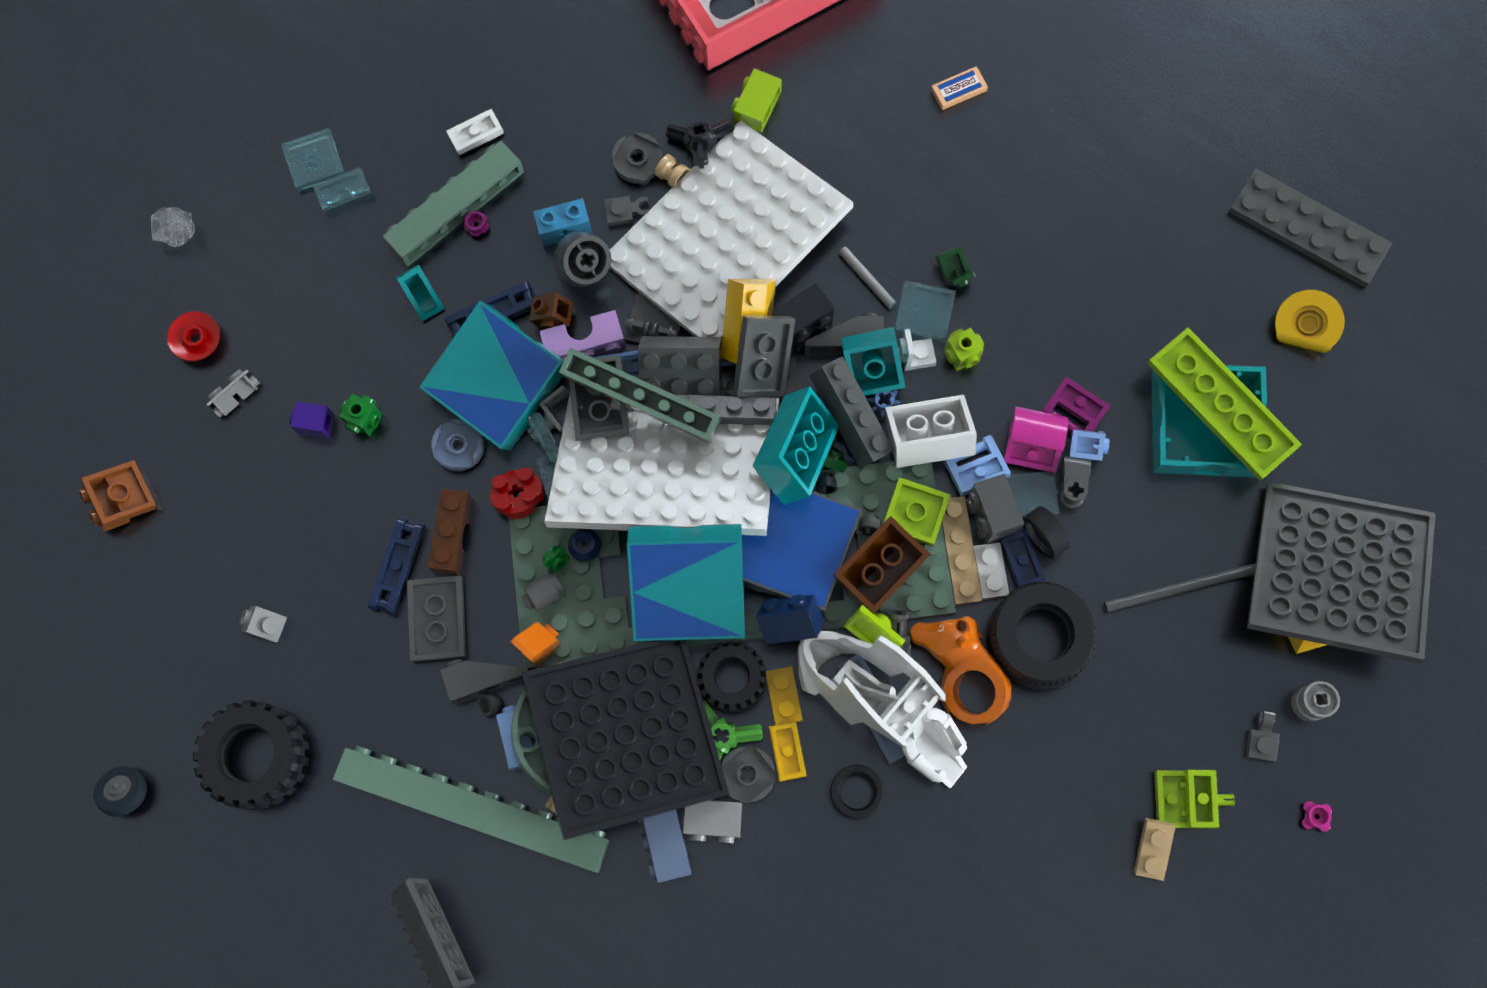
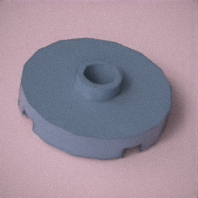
[431,419,485,471]

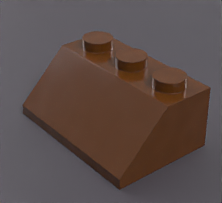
[833,516,931,614]

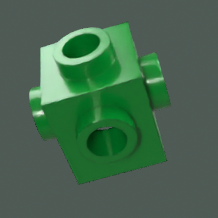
[339,394,382,436]

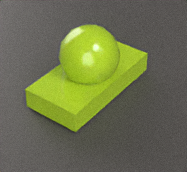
[844,605,905,647]

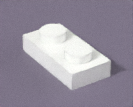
[446,109,504,155]
[973,543,1009,600]

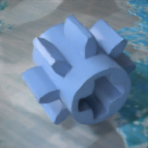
[867,391,901,420]

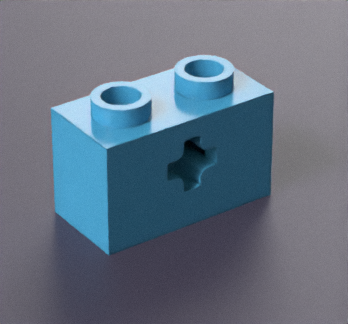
[533,198,593,247]

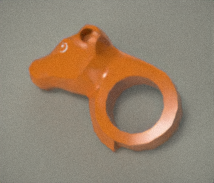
[910,616,1011,724]

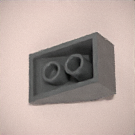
[569,355,630,441]

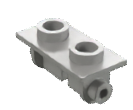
[206,369,260,418]

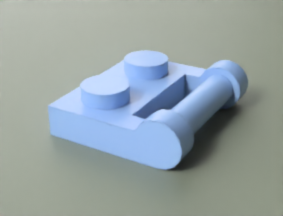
[942,435,1011,497]

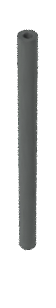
[1104,563,1256,612]

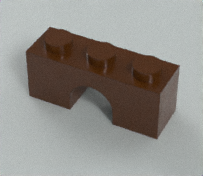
[427,489,473,576]

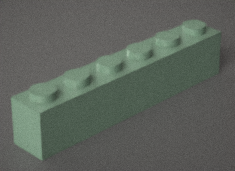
[383,141,524,267]
[559,348,722,444]

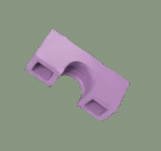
[540,310,626,360]

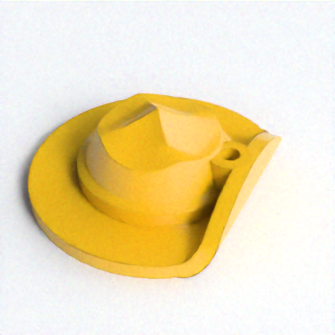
[1275,290,1345,353]

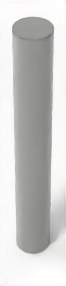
[839,246,896,309]

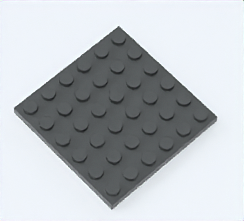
[1247,482,1436,664]

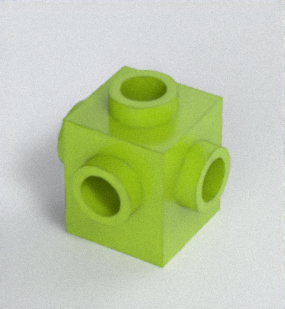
[944,328,984,371]

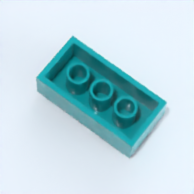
[753,386,839,505]

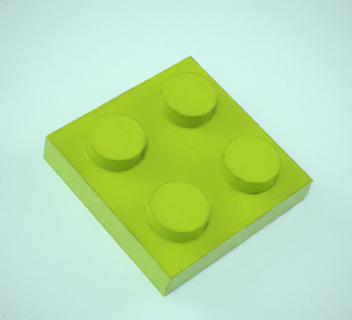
[884,477,951,547]

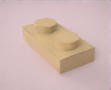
[1134,818,1175,881]

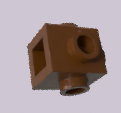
[529,292,573,330]

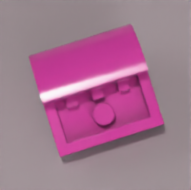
[1003,406,1068,473]

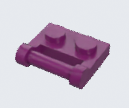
[1042,377,1110,435]

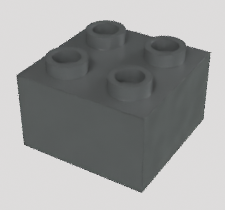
[966,473,1024,544]

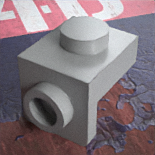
[240,606,287,643]

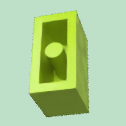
[731,69,782,133]

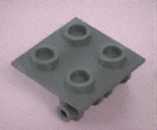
[624,291,681,343]

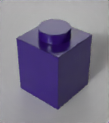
[289,401,334,439]

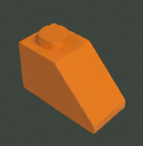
[510,621,561,668]

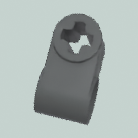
[1060,455,1091,509]

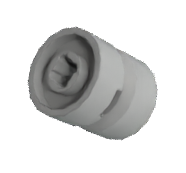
[1291,681,1340,722]

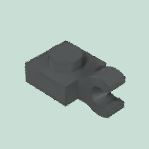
[1245,711,1280,762]

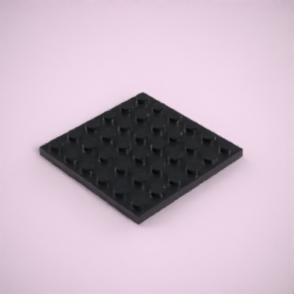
[521,640,729,841]

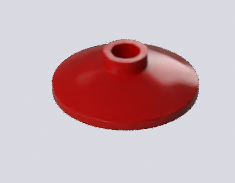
[167,311,220,361]

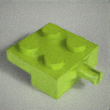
[1154,770,1235,829]

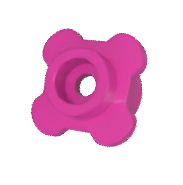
[1302,801,1332,832]

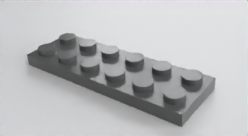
[1229,168,1393,288]

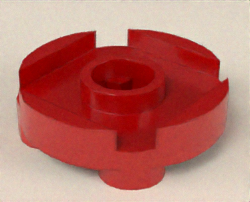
[490,467,545,519]

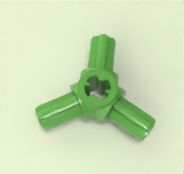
[703,700,763,760]

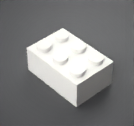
[885,395,977,468]

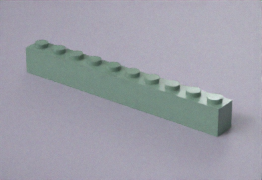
[333,745,610,873]

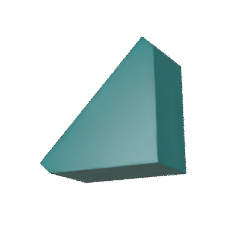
[396,265,445,322]

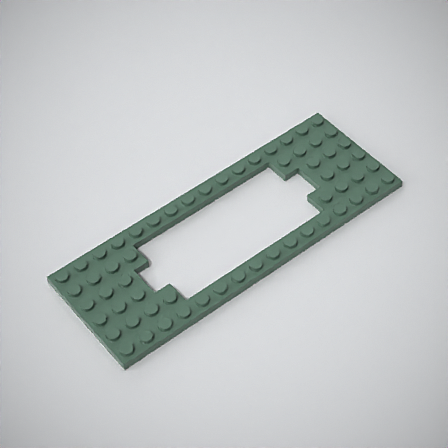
[509,461,956,670]

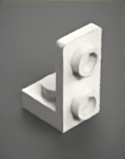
[898,329,936,371]

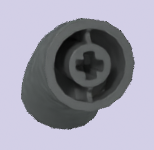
[554,231,611,287]

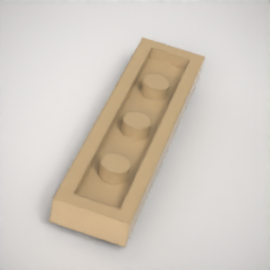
[942,496,982,606]

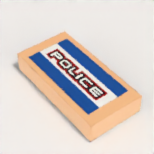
[931,66,988,110]

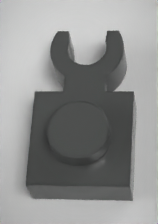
[604,196,650,227]

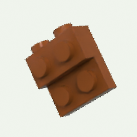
[78,460,156,532]

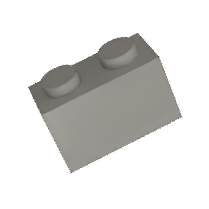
[683,801,742,843]

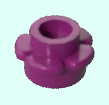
[464,211,489,236]

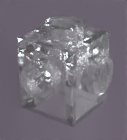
[151,207,195,247]

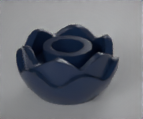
[568,529,602,562]

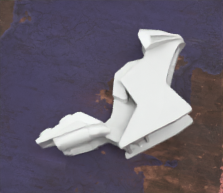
[798,631,967,788]

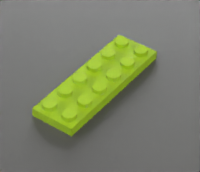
[1147,328,1302,481]

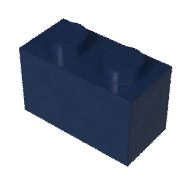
[756,595,824,644]

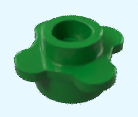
[542,546,570,574]

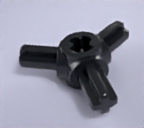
[665,119,735,169]

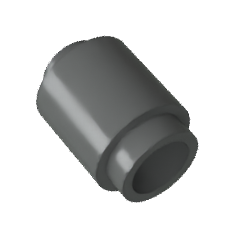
[521,573,564,612]

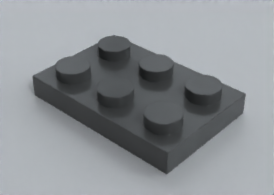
[732,315,795,397]
[407,576,466,662]

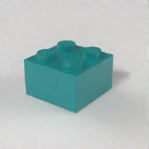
[842,327,906,396]

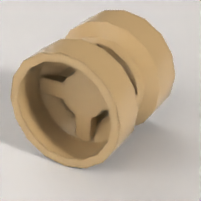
[654,154,690,189]

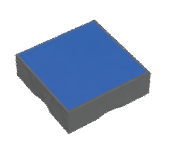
[742,490,863,616]

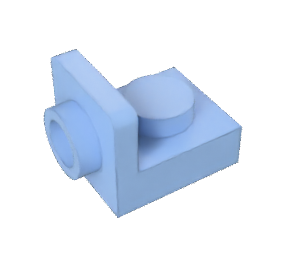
[1069,429,1109,461]

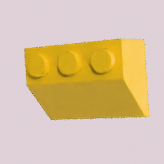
[721,279,776,364]

